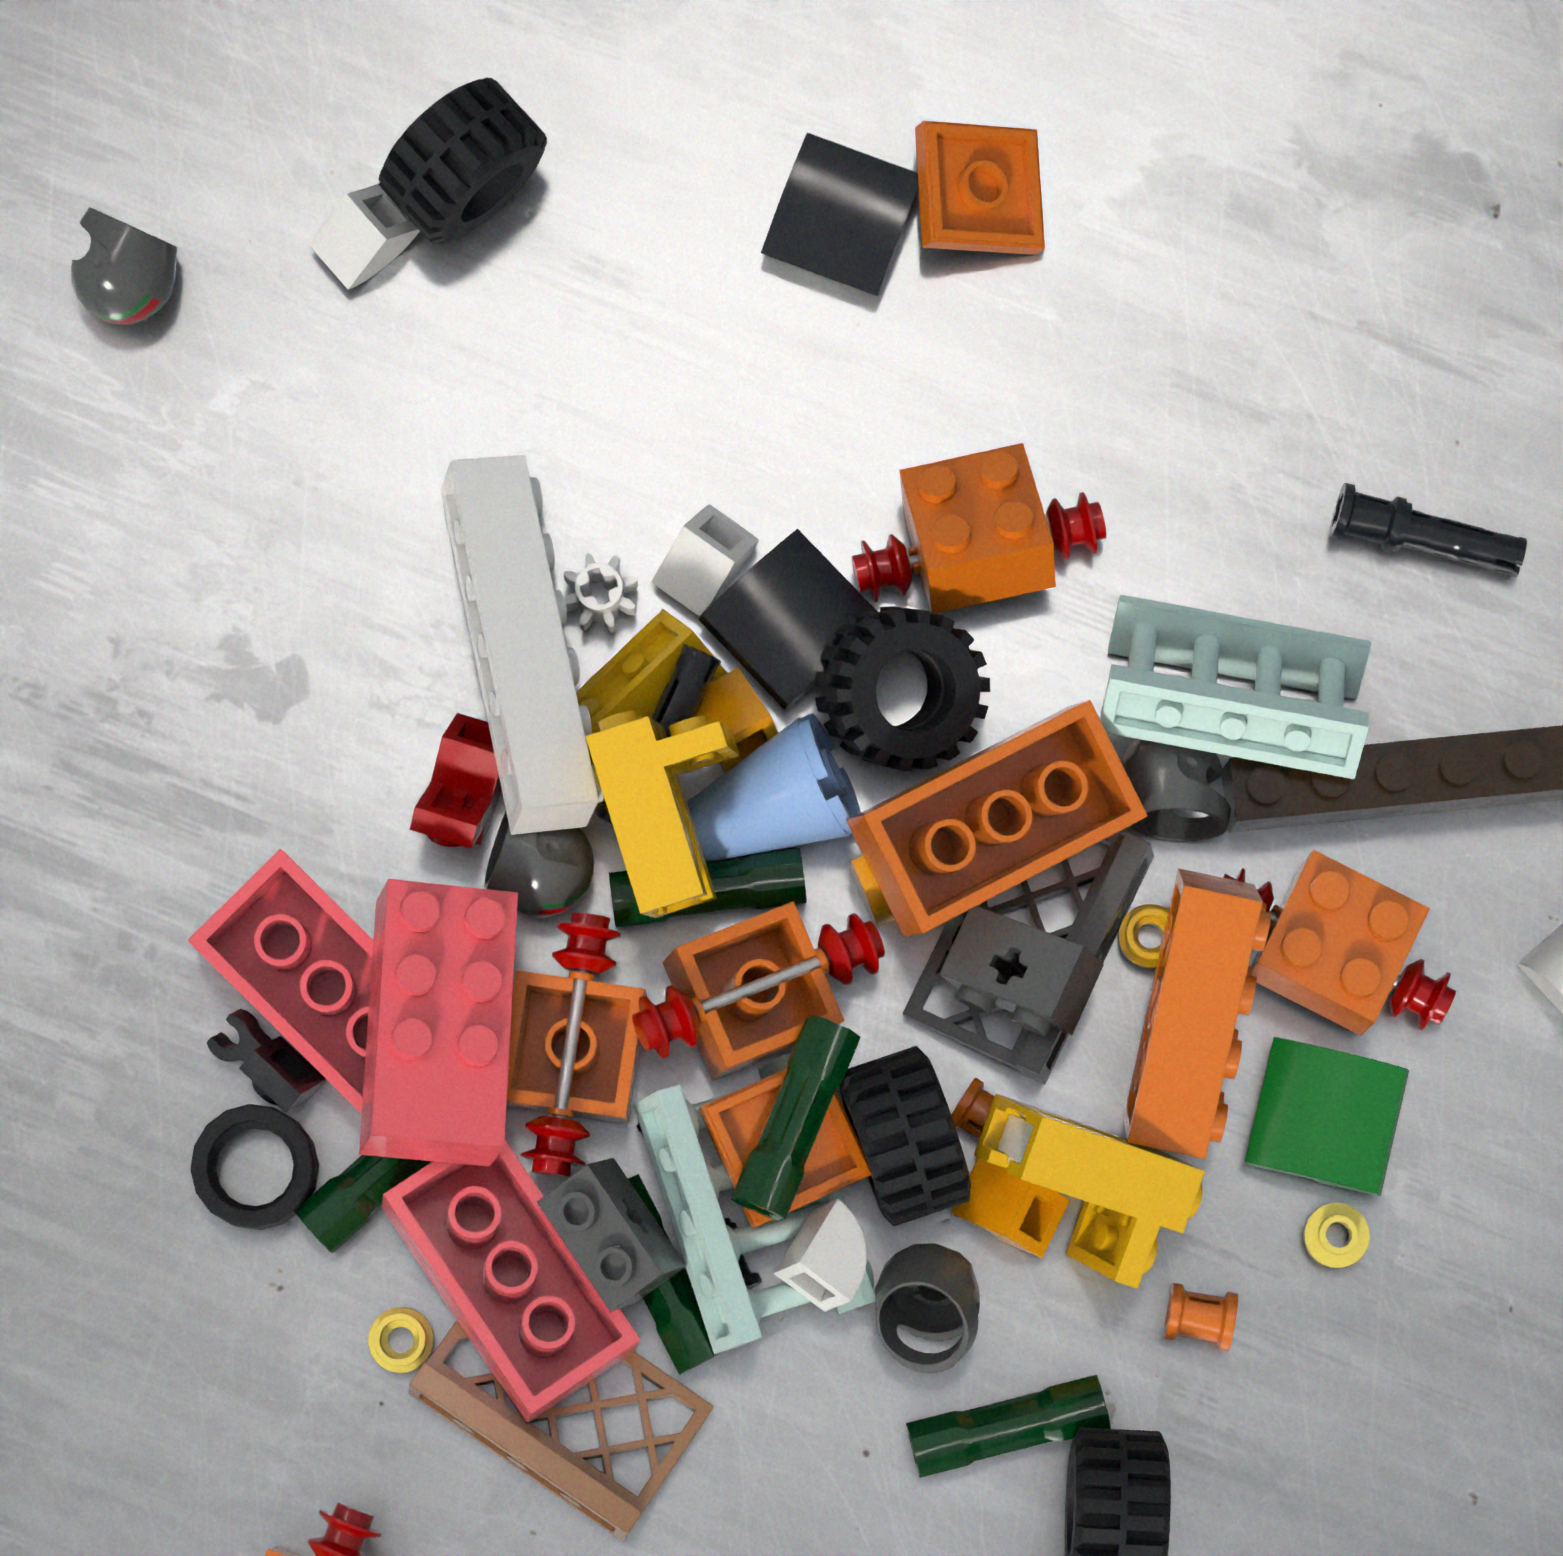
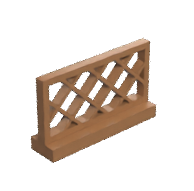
[409,1320,714,1542]

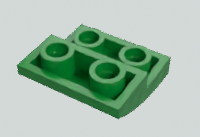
[1245,1037,1409,1196]

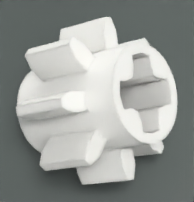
[563,552,639,633]

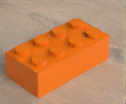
[846,700,1148,936]
[1123,868,1271,1159]

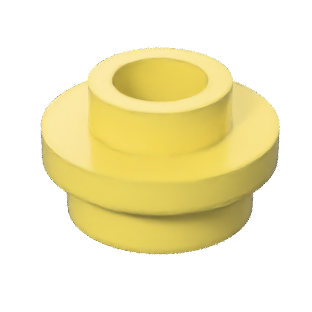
[1304,1203,1370,1268]
[368,1307,434,1373]

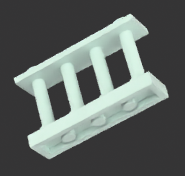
[1100,594,1371,779]
[633,1053,875,1355]

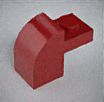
[409,713,502,849]

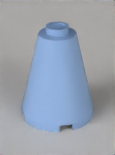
[687,713,861,862]

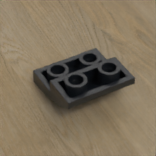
[761,132,919,296]
[698,528,878,710]

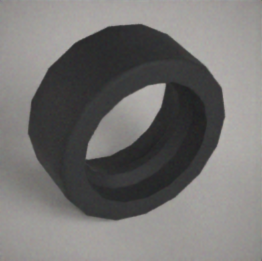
[190,1104,319,1230]

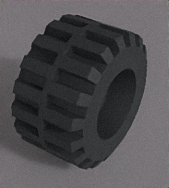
[378,77,547,244]
[814,607,990,771]
[839,1046,971,1226]
[1065,1427,1171,1556]

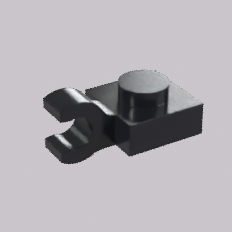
[207,1008,326,1112]

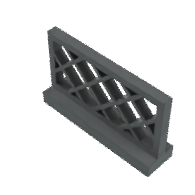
[902,832,1154,1085]

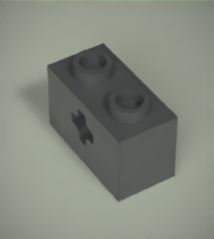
[940,906,1104,1036]
[537,1158,687,1312]

